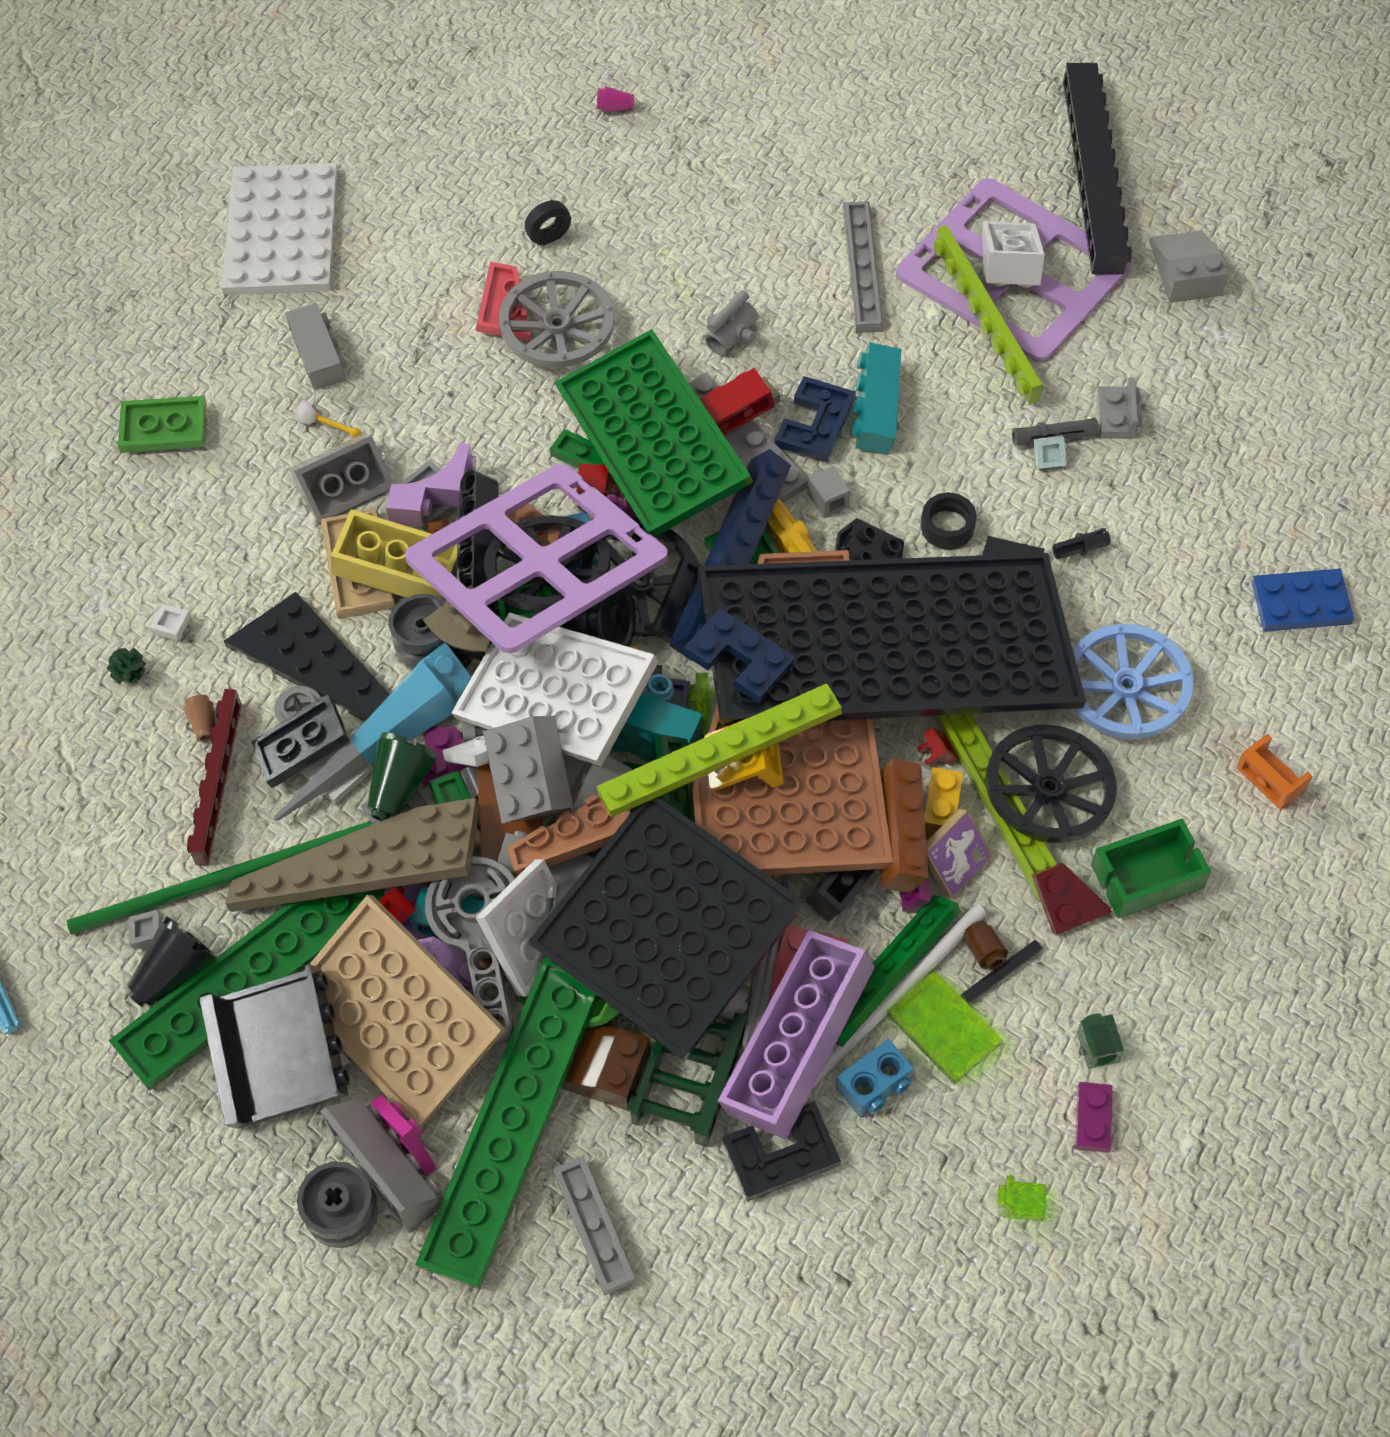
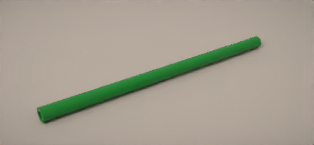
[66,821,372,935]

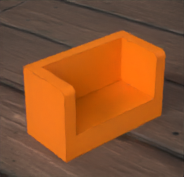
[1236,734,1313,810]

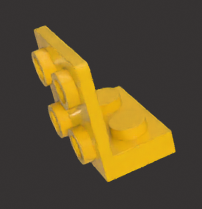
[704,719,784,791]

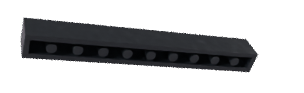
[1063,63,1132,274]

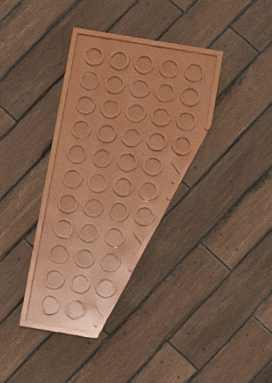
[692,550,893,875]

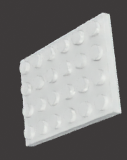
[222,163,338,295]
[451,613,659,766]

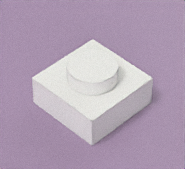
[149,604,191,641]

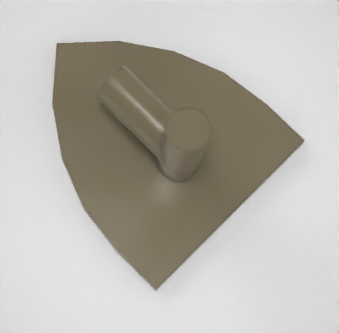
[423,585,490,652]

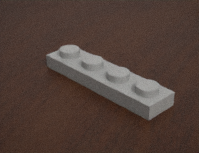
[553,1156,636,1296]

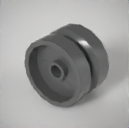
[388,594,456,669]
[296,1161,379,1248]

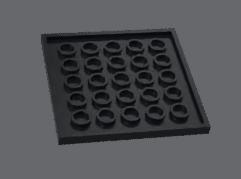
[528,797,805,1062]

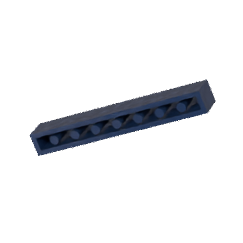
[669,449,792,661]

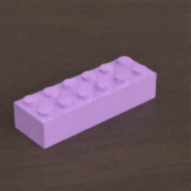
[718,930,875,1140]

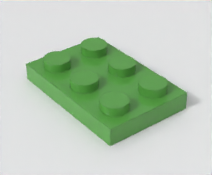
[118,396,207,453]

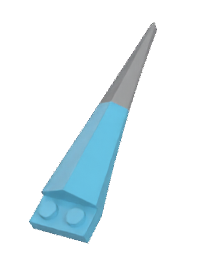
[273,643,472,821]

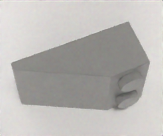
[1149,231,1228,303]

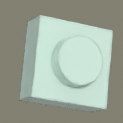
[1034,436,1066,469]

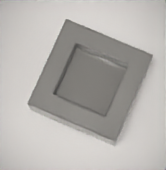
[129,909,164,950]

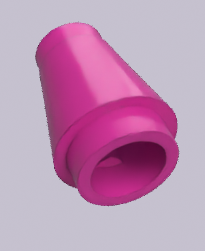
[597,86,634,112]

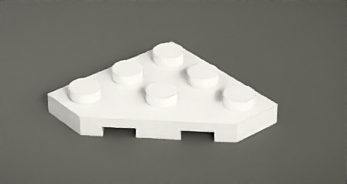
[476,859,557,997]

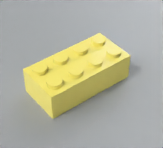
[331,509,458,601]

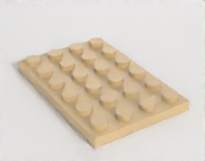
[304,895,506,1128]

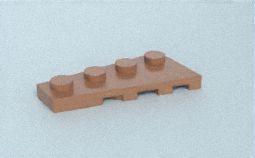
[507,794,630,876]

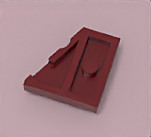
[1031,863,1112,935]

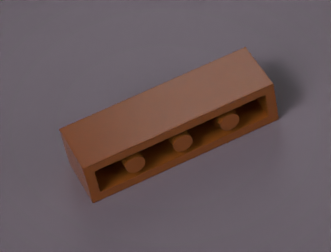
[880,758,929,893]

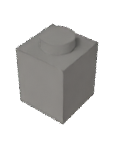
[807,466,850,518]

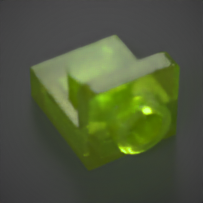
[997,1175,1046,1221]

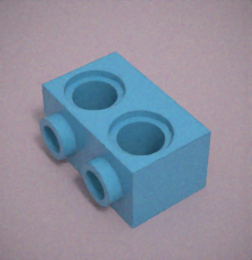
[836,1038,914,1118]

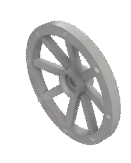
[499,271,614,368]

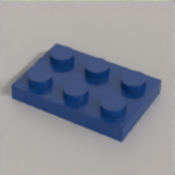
[1251,568,1354,632]

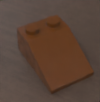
[562,1025,651,1110]

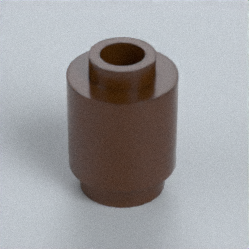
[964,921,1008,970]

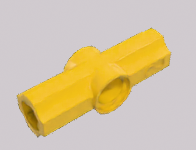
[766,499,818,553]

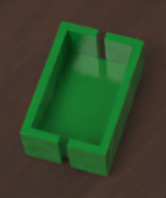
[1091,818,1211,919]

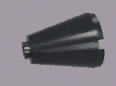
[127,916,216,1007]

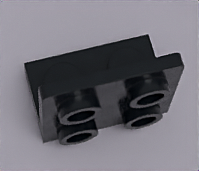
[835,518,904,560]

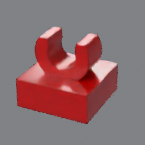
[917,727,959,767]
[379,887,417,925]

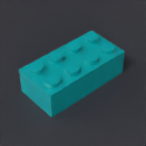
[612,693,703,762]

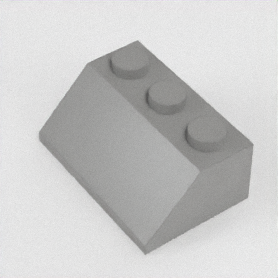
[288,433,394,523]

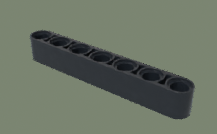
[455,469,499,661]

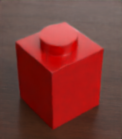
[576,464,609,508]

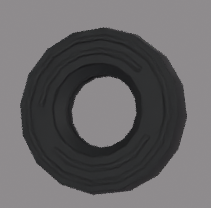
[524,200,572,245]

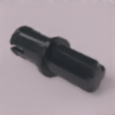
[1052,528,1111,559]

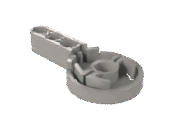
[425,857,515,1045]

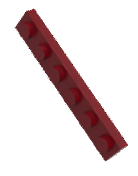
[187,689,242,866]

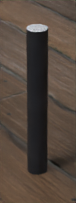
[960,940,1042,1005]

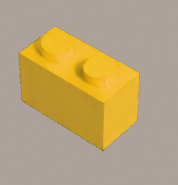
[924,767,963,840]

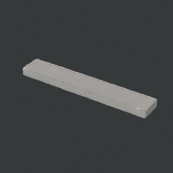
[843,201,883,333]

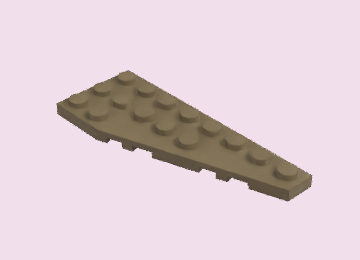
[226,798,480,912]

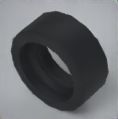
[920,492,977,550]

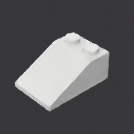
[982,221,1045,288]

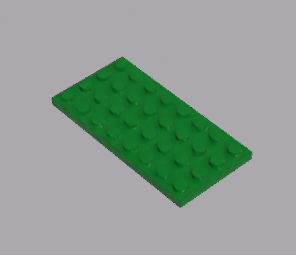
[554,329,753,537]

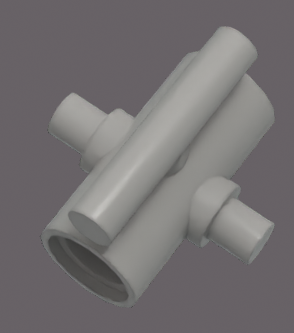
[705,290,758,355]

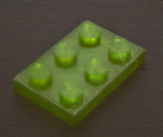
[887,971,1003,1085]

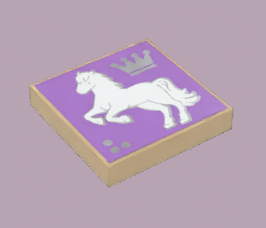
[926,808,993,898]

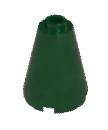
[367,732,437,821]

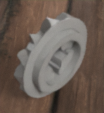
[274,686,321,723]

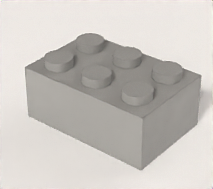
[483,716,574,824]

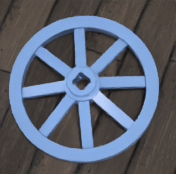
[1073,624,1194,739]

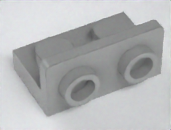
[1097,377,1142,439]

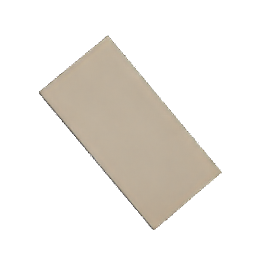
[321,508,395,619]

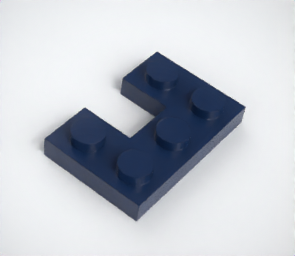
[775,376,856,462]
[683,608,796,704]

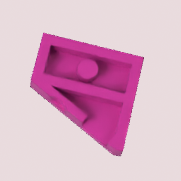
[371,1095,437,1177]

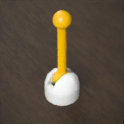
[295,400,361,438]

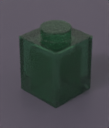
[1077,1013,1124,1069]

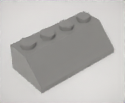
[320,1098,441,1233]

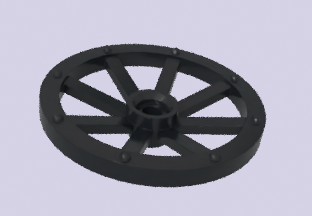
[484,515,610,612]
[580,519,699,637]
[985,724,1117,843]

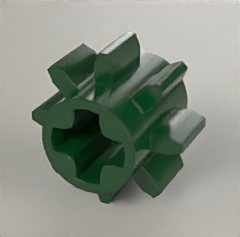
[107,648,146,684]

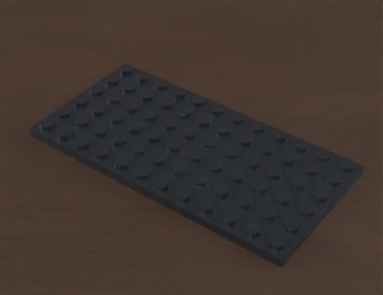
[697,553,1086,726]

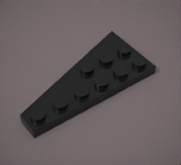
[224,592,390,722]

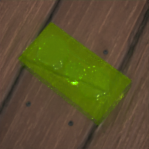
[689,673,708,738]

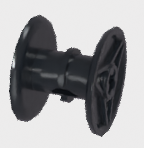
[553,586,636,647]

